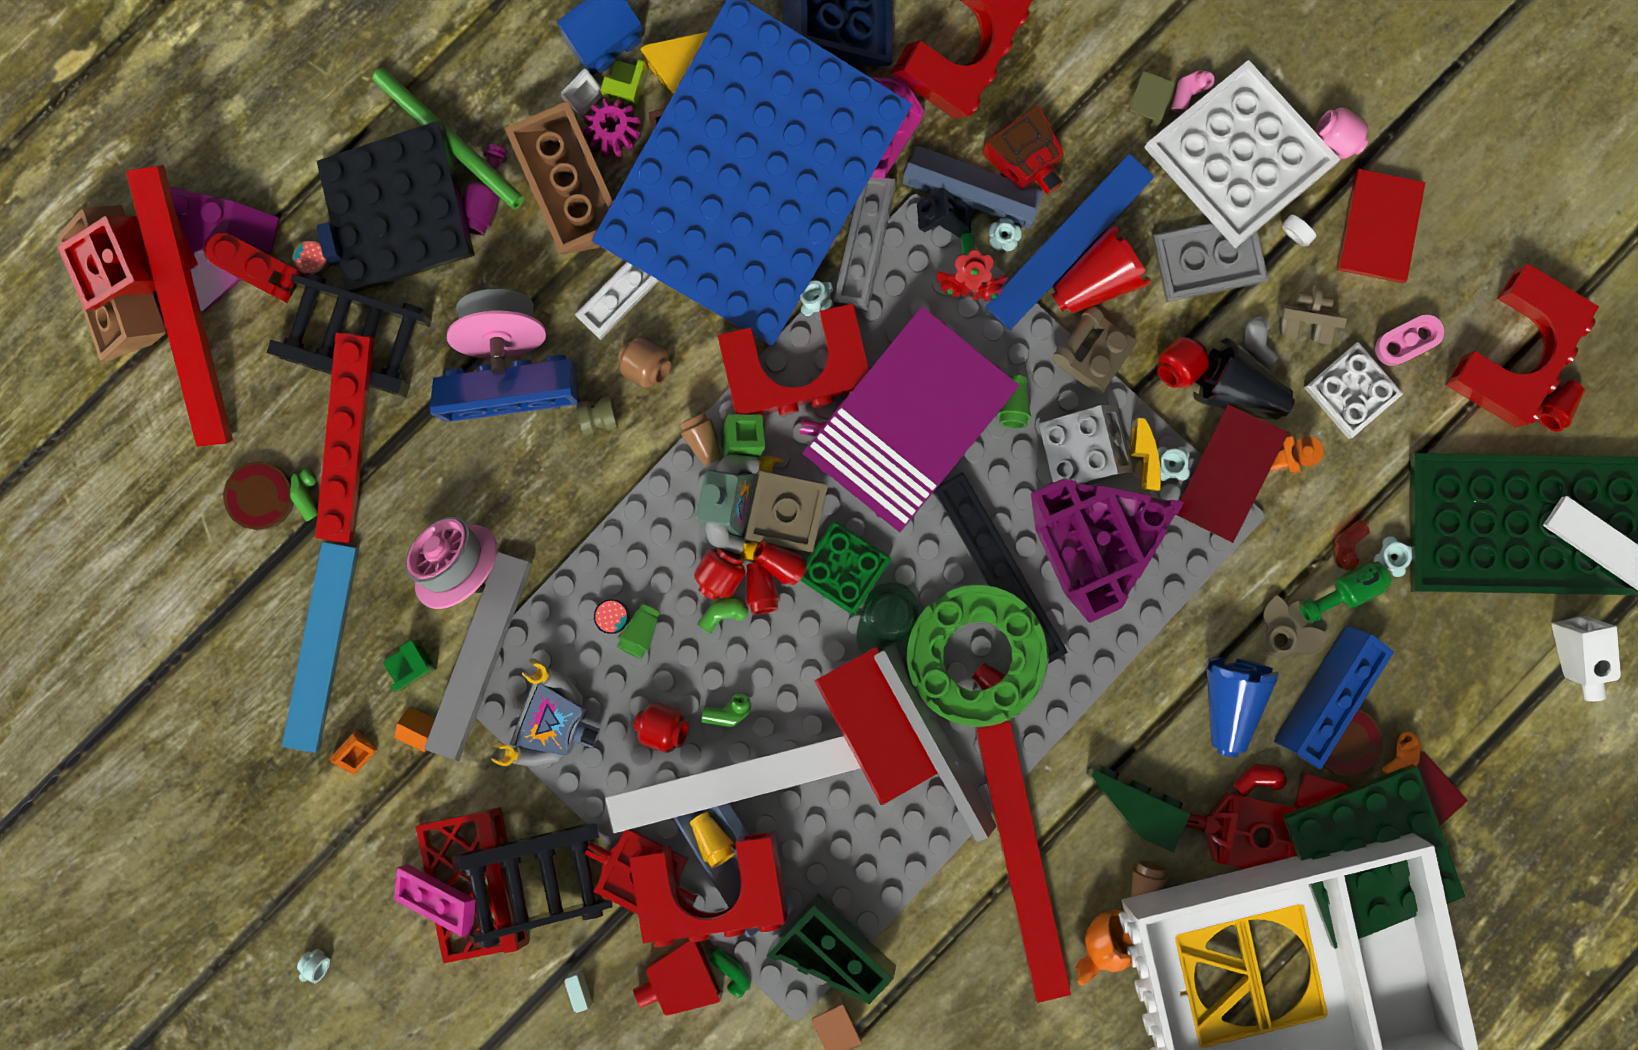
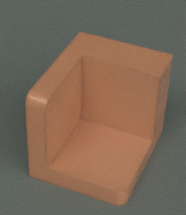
[812,998,861,1050]

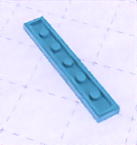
[282,542,359,753]

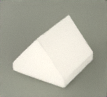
[561,68,603,117]

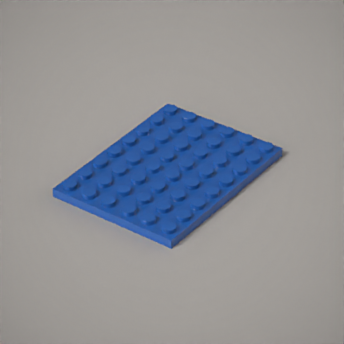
[592,0,913,346]

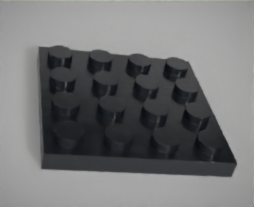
[317,121,475,293]

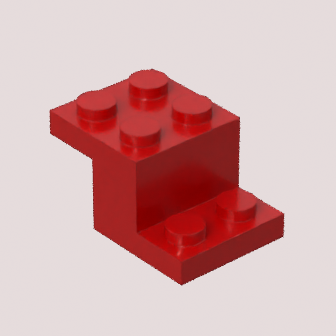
[57,216,198,311]

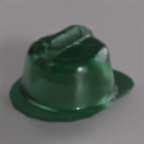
[856,582,919,656]

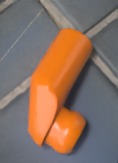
[1382,731,1421,774]

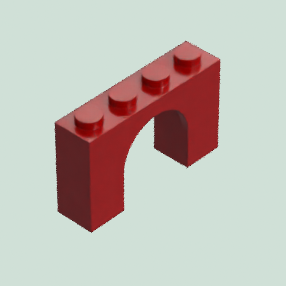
[890,0,1033,119]
[1445,264,1599,428]
[717,303,869,420]
[629,831,789,947]

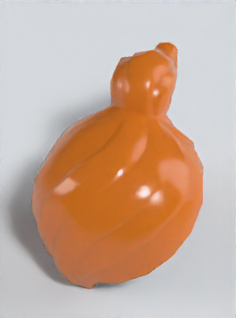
[1076,910,1132,986]

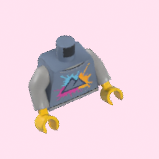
[491,658,601,766]

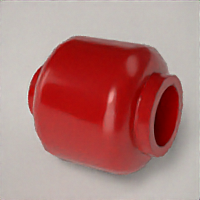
[1157,337,1209,389]
[694,548,746,600]
[634,702,689,753]

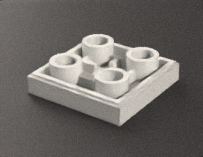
[1304,342,1403,439]

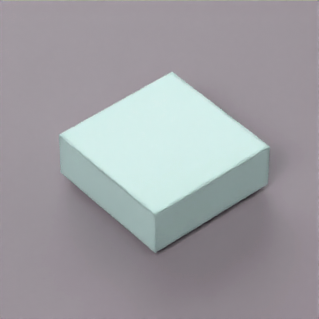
[564,968,592,1013]

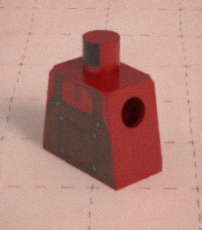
[982,105,1064,195]

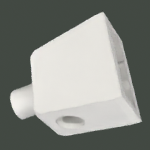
[1551,616,1621,701]

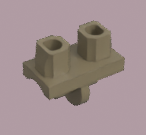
[1276,285,1347,345]

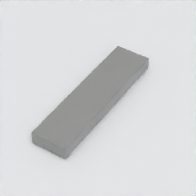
[833,177,897,310]

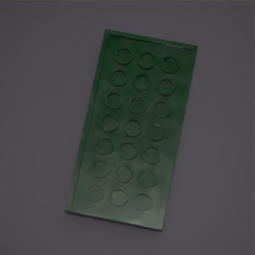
[1410,453,1638,595]

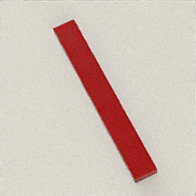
[126,165,233,447]
[975,720,1071,1003]

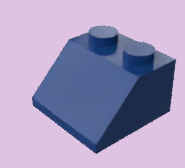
[557,0,644,75]

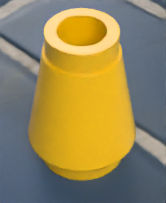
[690,812,736,868]

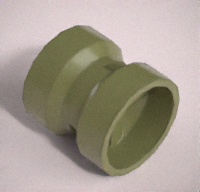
[576,396,618,436]

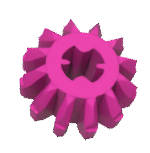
[583,97,641,157]

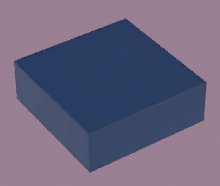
[316,222,342,265]

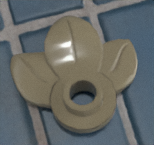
[1263,595,1329,657]

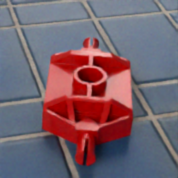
[1185,792,1300,869]

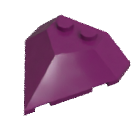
[169,186,280,312]
[1031,479,1184,623]

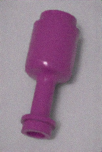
[462,144,507,236]

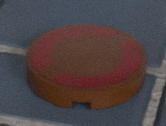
[223,461,294,531]
[1323,709,1383,776]

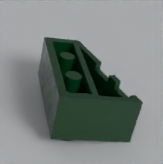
[766,893,896,1004]

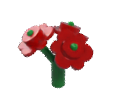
[936,233,1008,301]

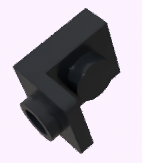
[917,188,971,239]

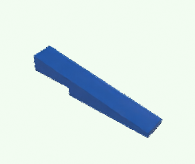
[985,154,1154,331]

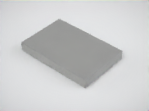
[1152,222,1268,303]

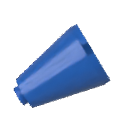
[1207,657,1279,757]

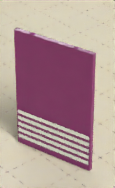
[802,306,1020,533]

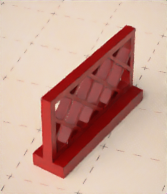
[415,807,529,964]

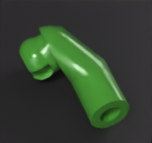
[290,468,318,521]

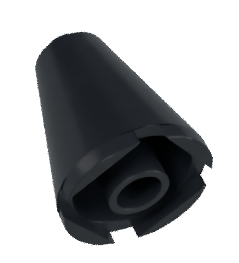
[1193,338,1295,420]

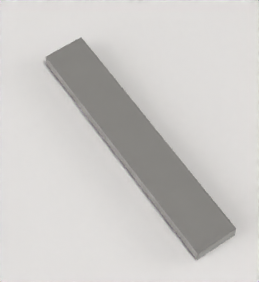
[424,552,532,761]
[874,643,997,842]

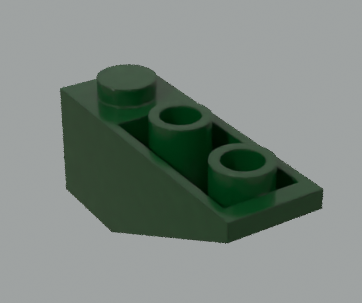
[1086,765,1190,853]

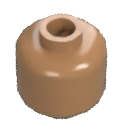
[618,337,671,388]

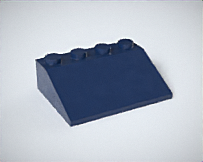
[783,0,892,66]

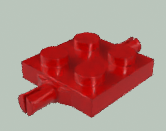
[584,829,698,914]

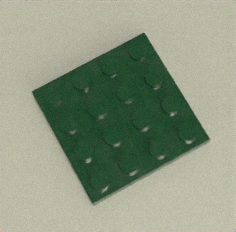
[1282,764,1465,949]

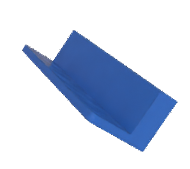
[1274,626,1395,769]

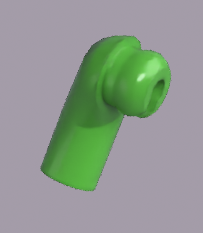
[697,597,749,634]
[702,693,751,727]

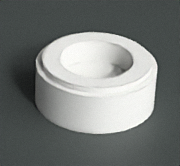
[1282,214,1317,247]

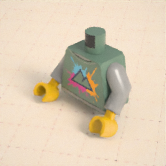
[696,454,783,562]

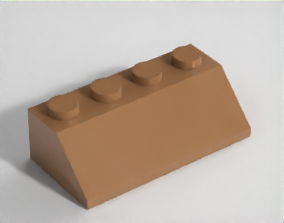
[504,100,613,255]
[57,205,166,362]

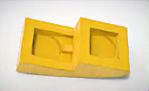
[1129,418,1161,493]

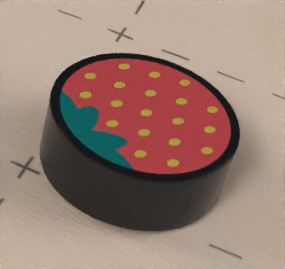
[594,599,630,634]

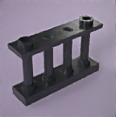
[266,272,431,398]
[451,823,613,948]

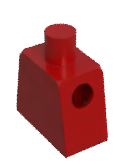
[633,937,722,1016]

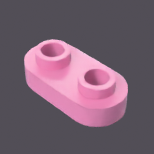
[1375,315,1444,366]

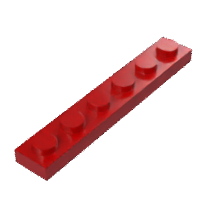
[315,332,374,543]

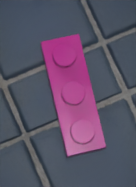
[394,864,476,937]

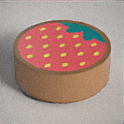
[292,240,330,276]

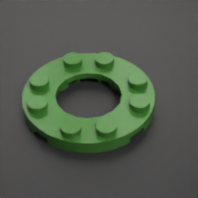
[907,585,1049,727]

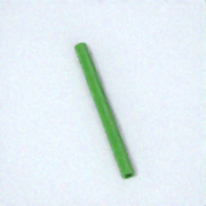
[372,67,525,210]

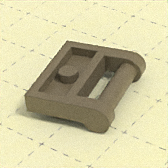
[1052,306,1138,395]

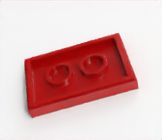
[1337,169,1426,284]

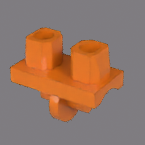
[1270,436,1324,474]

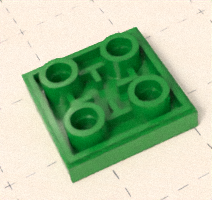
[800,520,892,616]

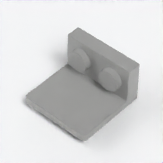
[1039,405,1133,484]

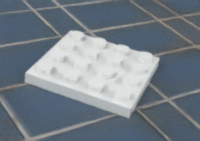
[1145,60,1341,249]

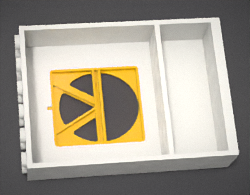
[1119,833,1478,1050]

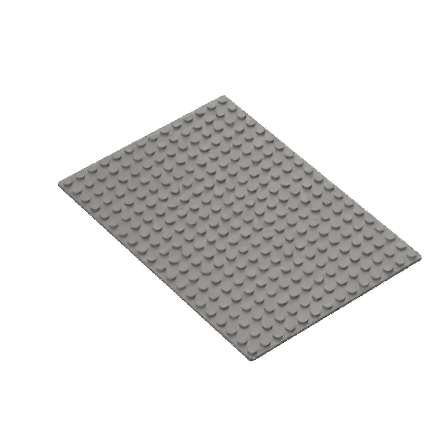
[476,194,1264,1021]

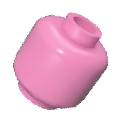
[1315,107,1369,159]

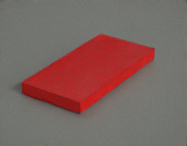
[814,647,938,805]

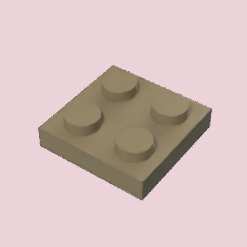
[744,469,828,553]

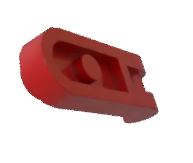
[203,232,303,304]

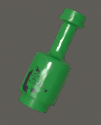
[1299,561,1391,623]

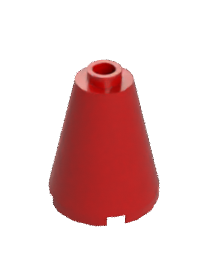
[1051,225,1152,314]

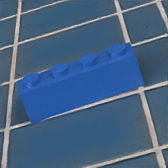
[430,355,581,423]

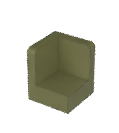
[1129,71,1176,129]

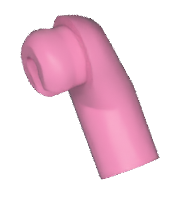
[1171,70,1215,114]

